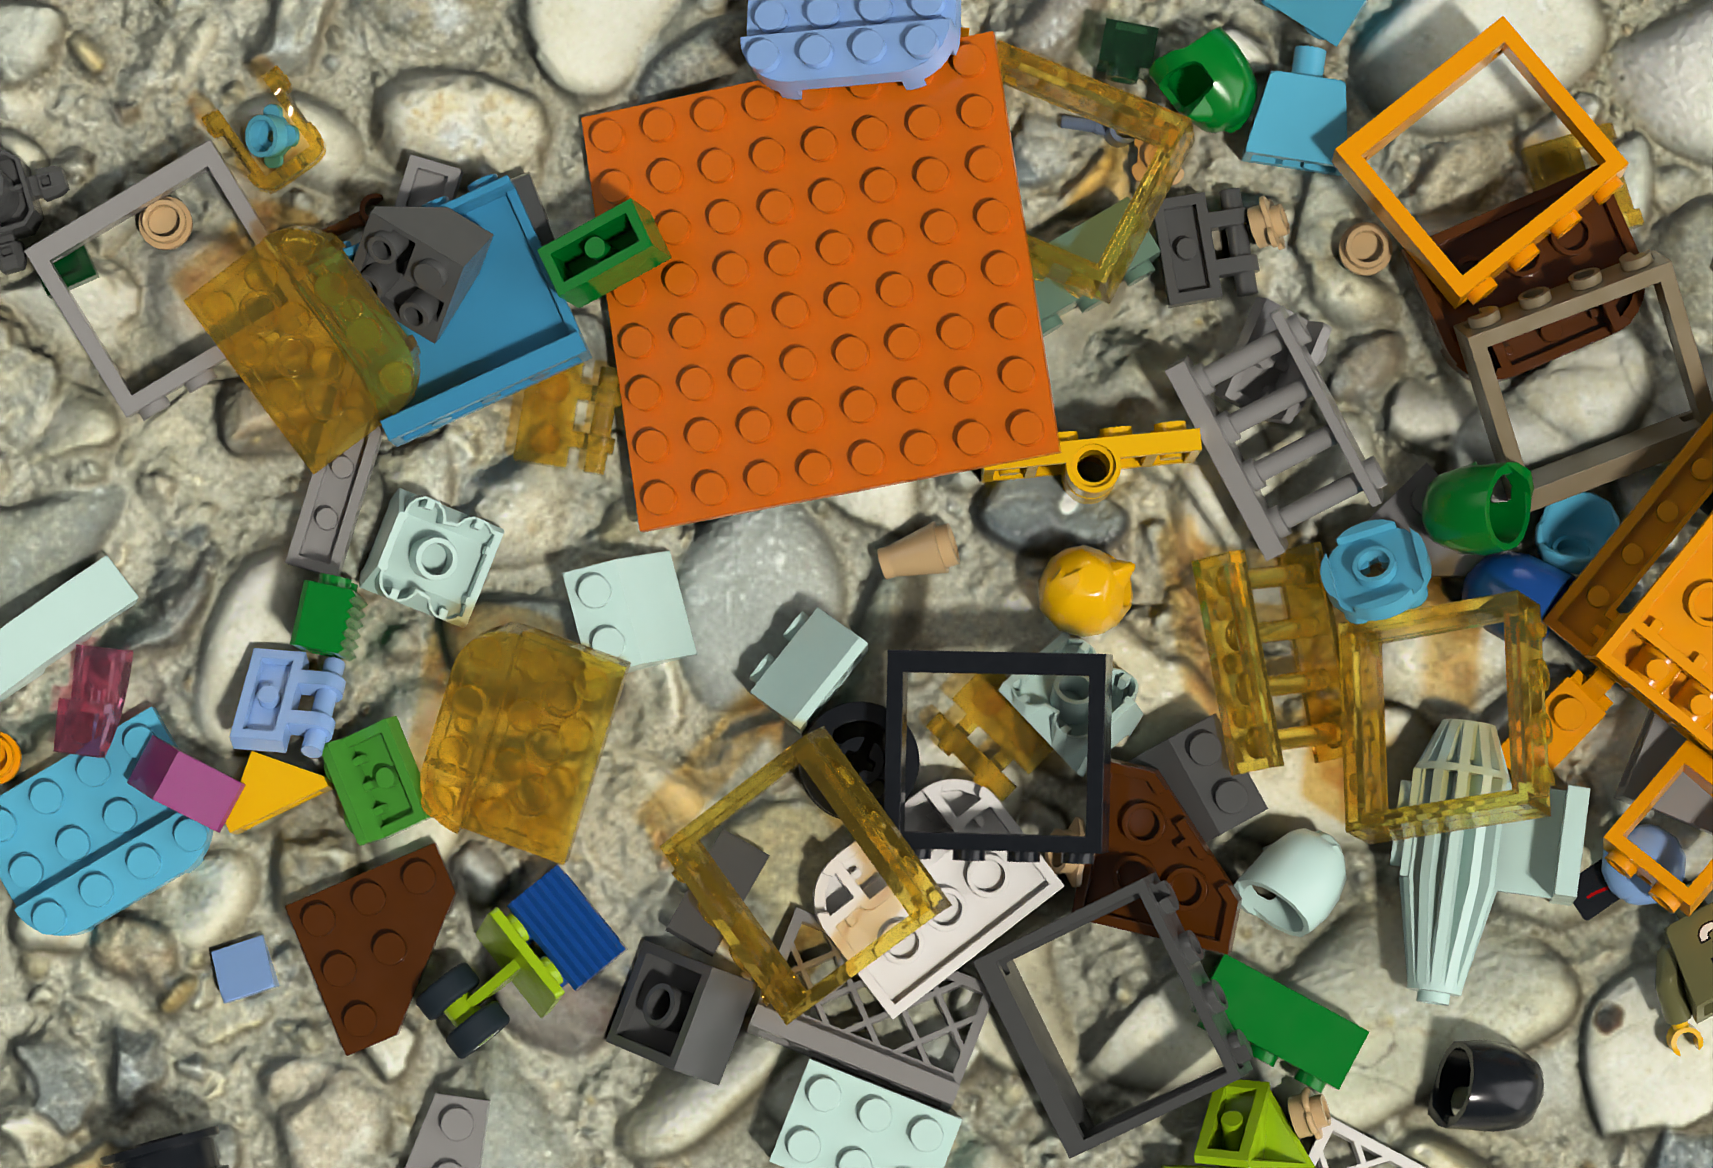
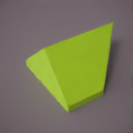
[1194,1079,1316,1168]

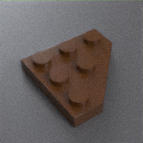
[1072,759,1242,955]
[285,843,457,1056]

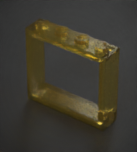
[997,40,1195,304]
[1338,590,1555,844]
[659,726,952,1025]

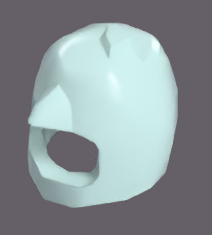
[1234,828,1347,937]

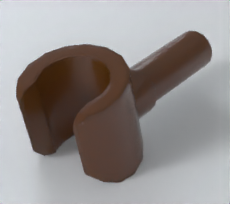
[317,193,383,243]

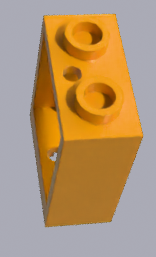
[1603,738,1713,917]

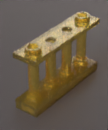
[1192,542,1360,776]

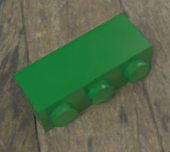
[1190,953,1369,1093]

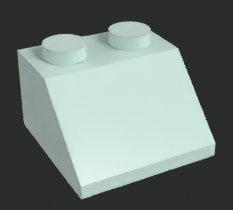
[562,551,697,682]
[749,607,868,735]

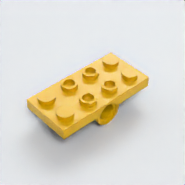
[980,421,1202,504]

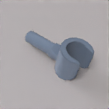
[1061,112,1138,148]

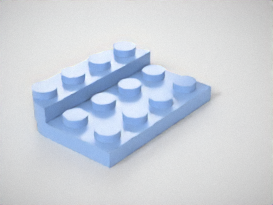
[740,0,961,100]

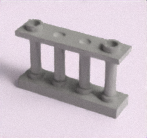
[1165,305,1388,562]

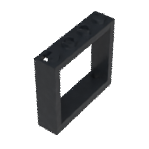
[883,650,1113,864]

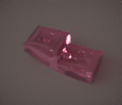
[53,644,134,758]

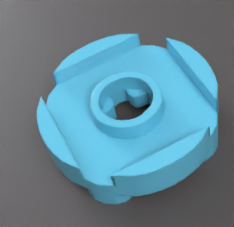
[1320,519,1432,624]

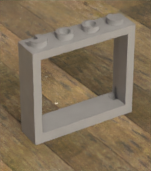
[24,140,314,421]

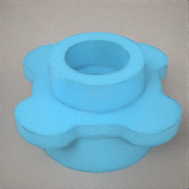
[245,104,300,168]

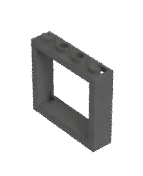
[973,872,1253,1159]

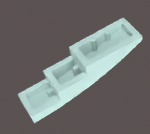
[0,555,139,702]

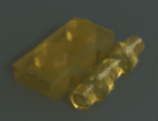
[513,362,621,476]
[925,674,1054,802]

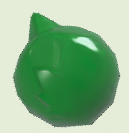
[1149,26,1258,134]
[1422,461,1534,556]

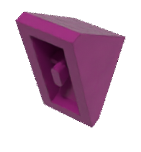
[127,735,245,833]

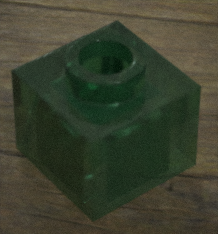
[1096,18,1159,85]

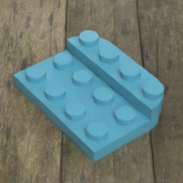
[0,706,213,936]

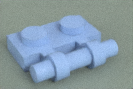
[229,648,346,758]

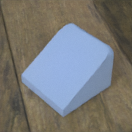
[211,935,280,1004]

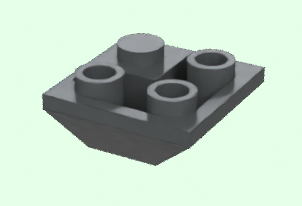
[344,206,494,344]

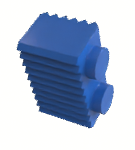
[507,865,628,991]

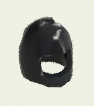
[1428,1040,1544,1132]

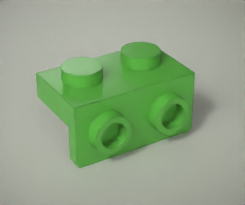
[322,716,437,846]

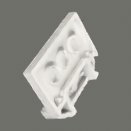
[812,779,1064,1020]

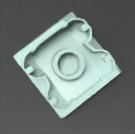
[359,488,504,628]
[999,632,1144,777]

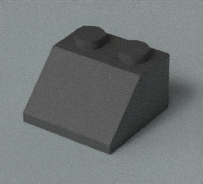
[1127,713,1268,842]
[606,940,757,1086]

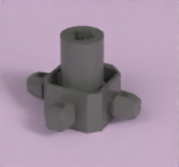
[0,150,70,275]

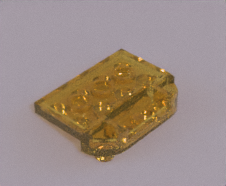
[183,226,421,475]
[420,622,631,865]

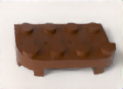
[1400,165,1645,382]

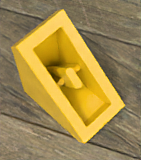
[225,751,335,835]

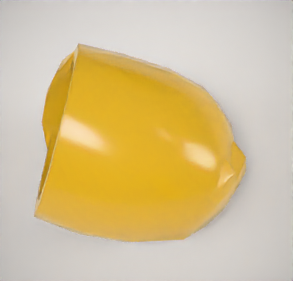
[1038,545,1135,637]

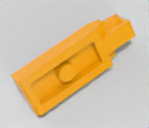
[1501,667,1616,786]

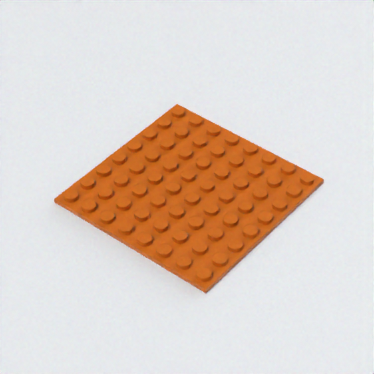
[581,31,1061,533]

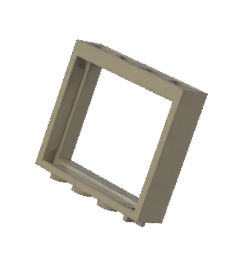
[1453,249,1713,512]

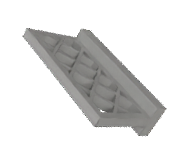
[747,907,992,1112]

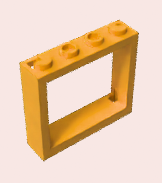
[1332,16,1629,309]

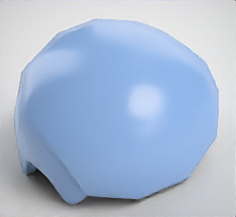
[1601,824,1686,905]

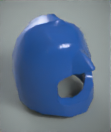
[1462,551,1576,652]

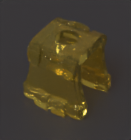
[201,66,326,195]

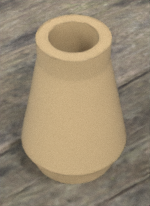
[877,521,960,580]

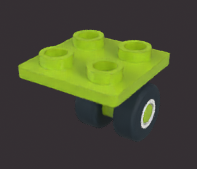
[416,907,565,1059]

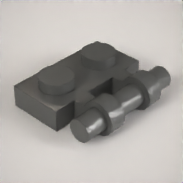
[1150,188,1260,308]

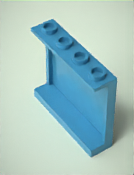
[311,174,593,447]

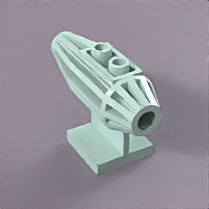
[1390,719,1591,1006]

